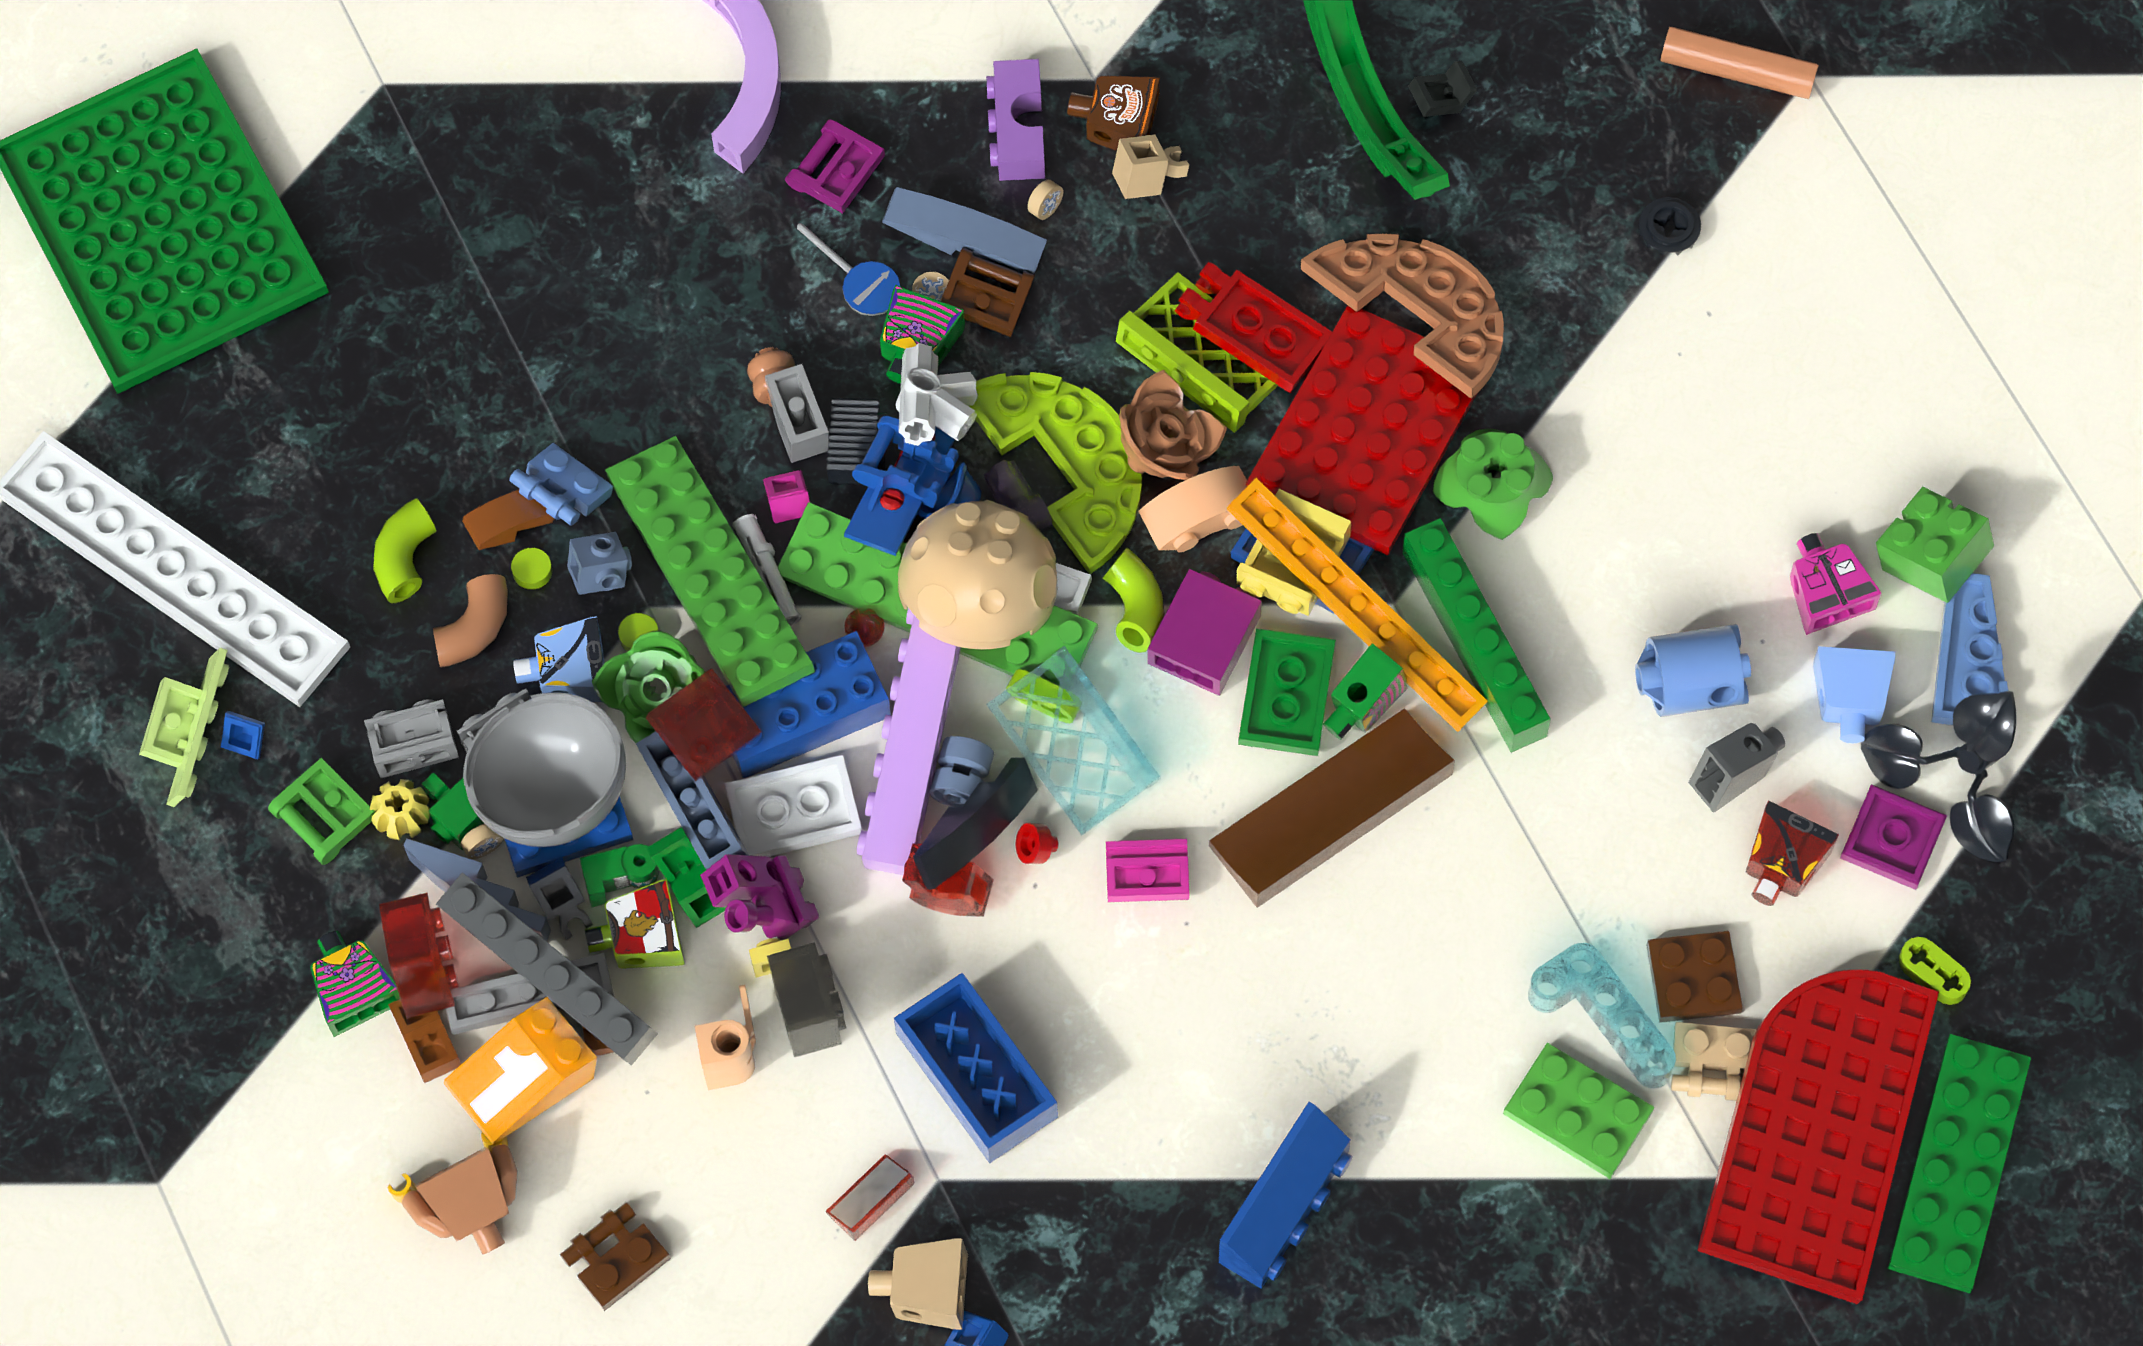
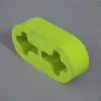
[1006,669,1083,723]
[1898,937,1971,1005]

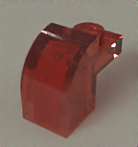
[902,843,994,917]

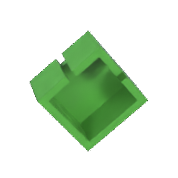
[1876,486,1994,603]

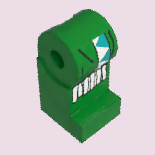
[579,844,659,908]

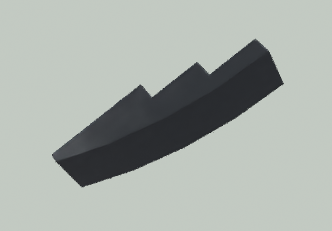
[913,757,1038,890]

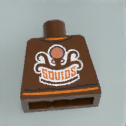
[1067,76,1160,151]

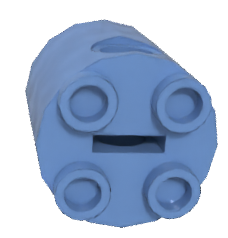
[1635,624,1751,717]

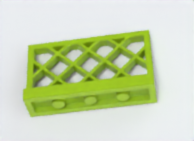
[1115,272,1278,433]

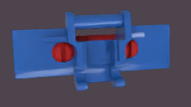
[844,416,959,556]

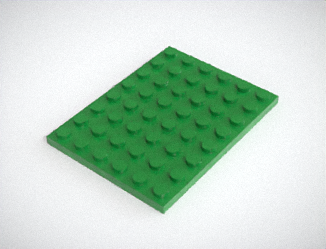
[0,48,329,394]

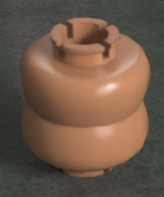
[747,347,795,407]

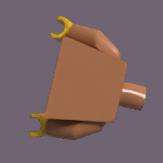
[387,1132,518,1255]

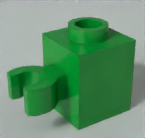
[422,773,484,850]

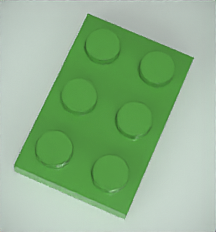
[1503,1043,1655,1179]

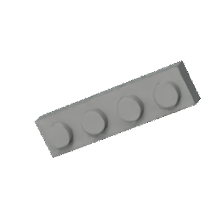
[443,953,614,1035]

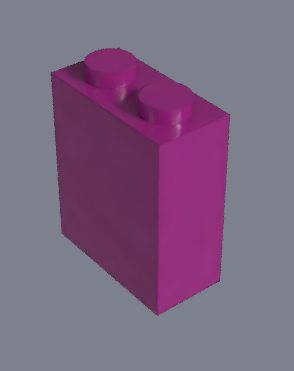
[1147,569,1262,696]

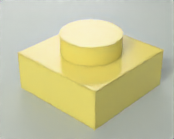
[749,938,795,978]

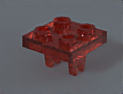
[646,668,762,782]

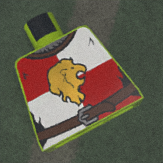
[584,879,685,969]

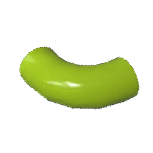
[373,498,436,603]
[1102,548,1164,653]

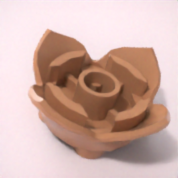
[1119,370,1227,480]

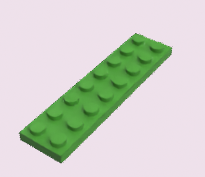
[605,436,815,707]
[778,502,1098,691]

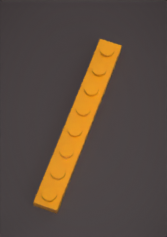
[1227,478,1488,732]

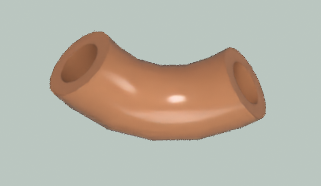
[433,574,508,667]

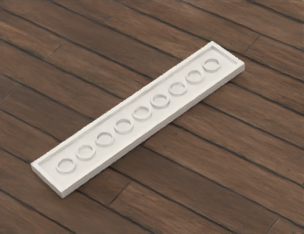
[0,431,350,707]

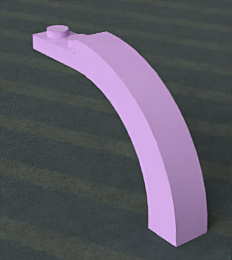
[702,0,781,173]

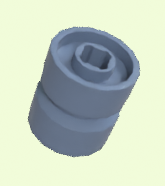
[929,736,994,807]

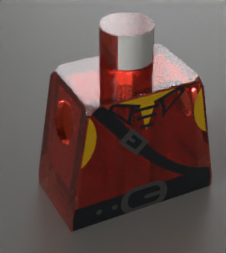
[1745,800,1839,906]

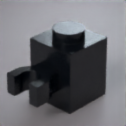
[526,857,593,940]

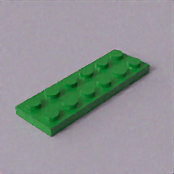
[1888,1034,2031,1293]

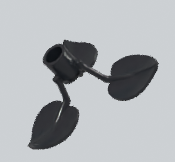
[1861,691,2016,862]

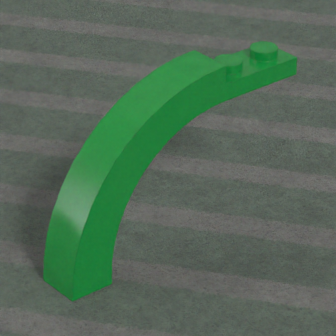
[1303,0,1450,200]

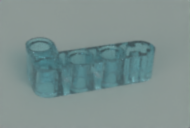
[1528,943,1676,1088]

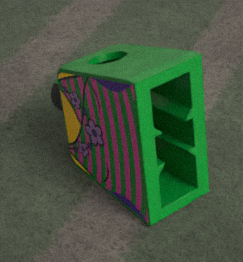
[880,285,965,384]
[1323,643,1408,740]
[310,931,402,1037]

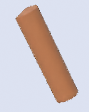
[1660,27,1818,100]

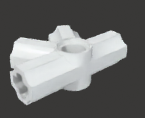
[896,343,978,446]

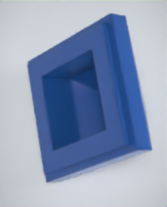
[221,711,265,760]

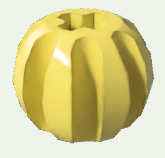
[370,779,430,840]

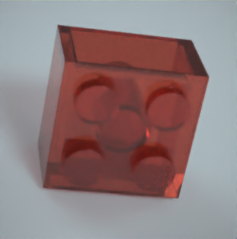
[379,893,459,1018]

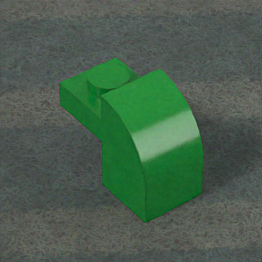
[647,827,727,928]

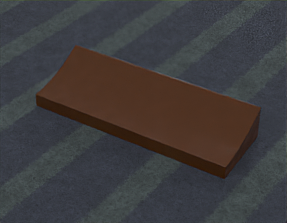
[1209,708,1455,908]

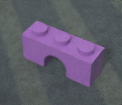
[986,59,1045,181]

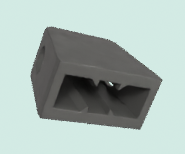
[1688,723,1785,813]

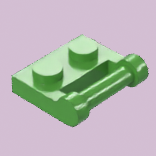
[268,758,375,865]

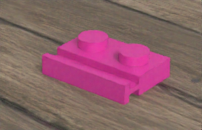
[1106,839,1189,902]

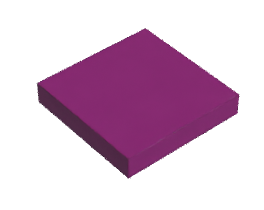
[1840,784,1947,890]

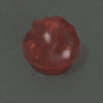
[844,608,885,647]

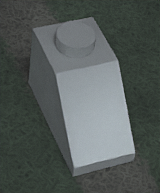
[765,364,829,463]

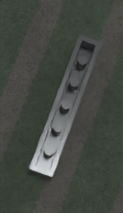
[436,872,658,1066]

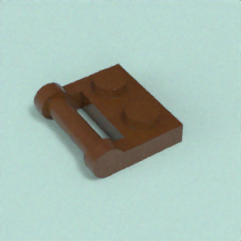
[941,247,1035,337]

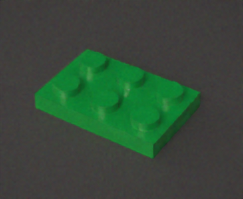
[1238,628,1336,756]

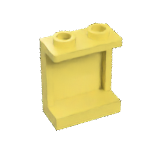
[1237,489,1351,616]

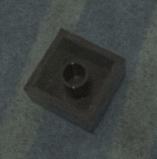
[767,942,846,1058]

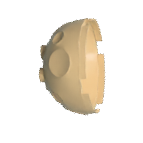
[898,500,1058,649]

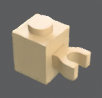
[1112,134,1189,199]

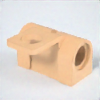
[695,985,756,1090]

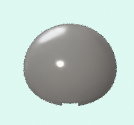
[463,693,626,847]

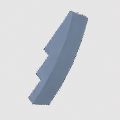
[882,187,1047,274]
[403,838,551,941]

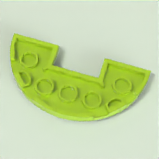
[969,372,1142,574]

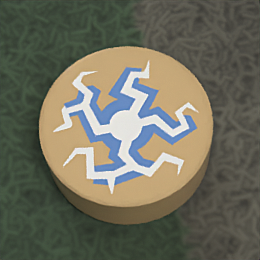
[1028,180,1063,220]
[912,272,949,301]
[461,824,503,859]

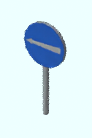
[797,223,901,316]

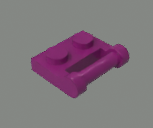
[785,120,885,214]

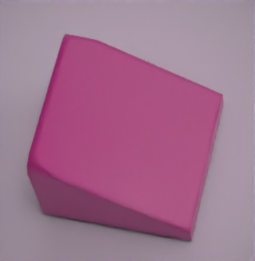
[763,470,810,523]

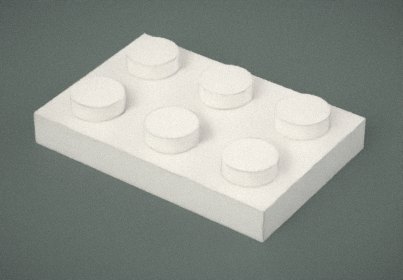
[724,755,862,857]

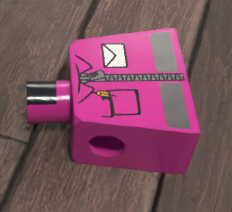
[1790,533,1881,635]

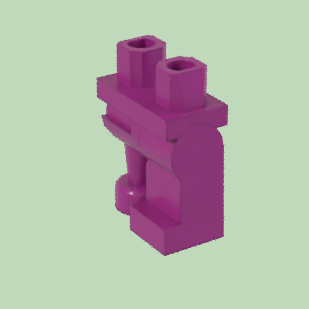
[700,854,819,940]

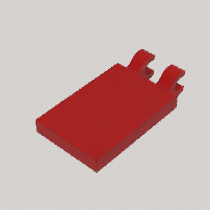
[1175,262,1332,393]

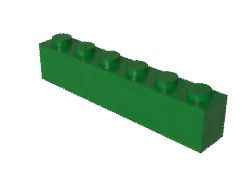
[1403,518,1551,753]

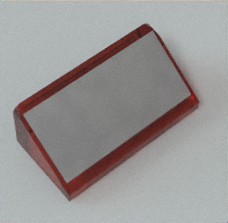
[825,1154,915,1241]

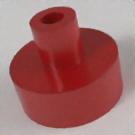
[1015,823,1059,864]

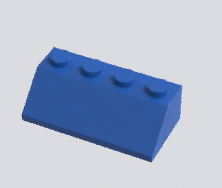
[1219,1102,1353,1289]

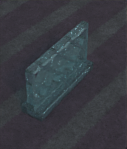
[986,646,1160,836]

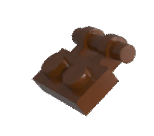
[559,1202,671,1311]

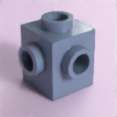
[567,532,632,595]

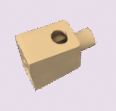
[868,1239,968,1330]

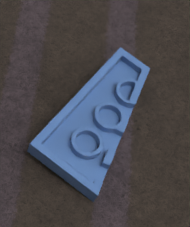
[1931,573,2008,725]

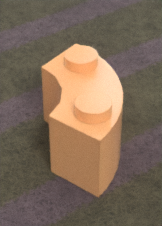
[1138,466,1247,552]

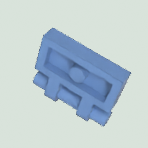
[509,443,613,526]

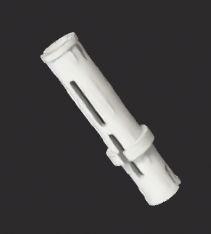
[732,514,801,626]

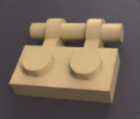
[1671,1022,1757,1101]

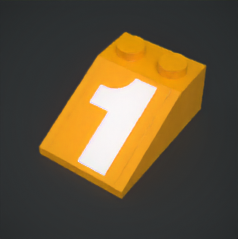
[444,997,597,1145]

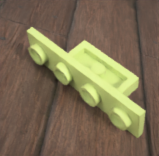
[139,648,229,807]

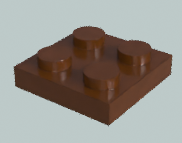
[1646,931,1743,1023]

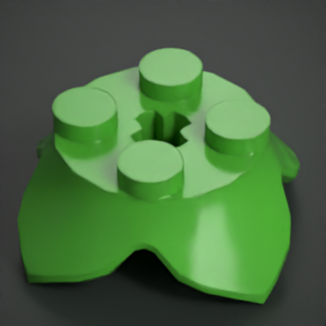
[1433,429,1553,540]
[592,631,714,743]

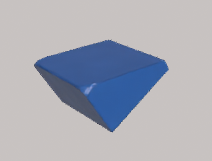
[944,1311,1009,1346]

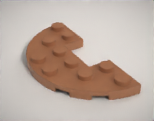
[1301,234,1504,399]

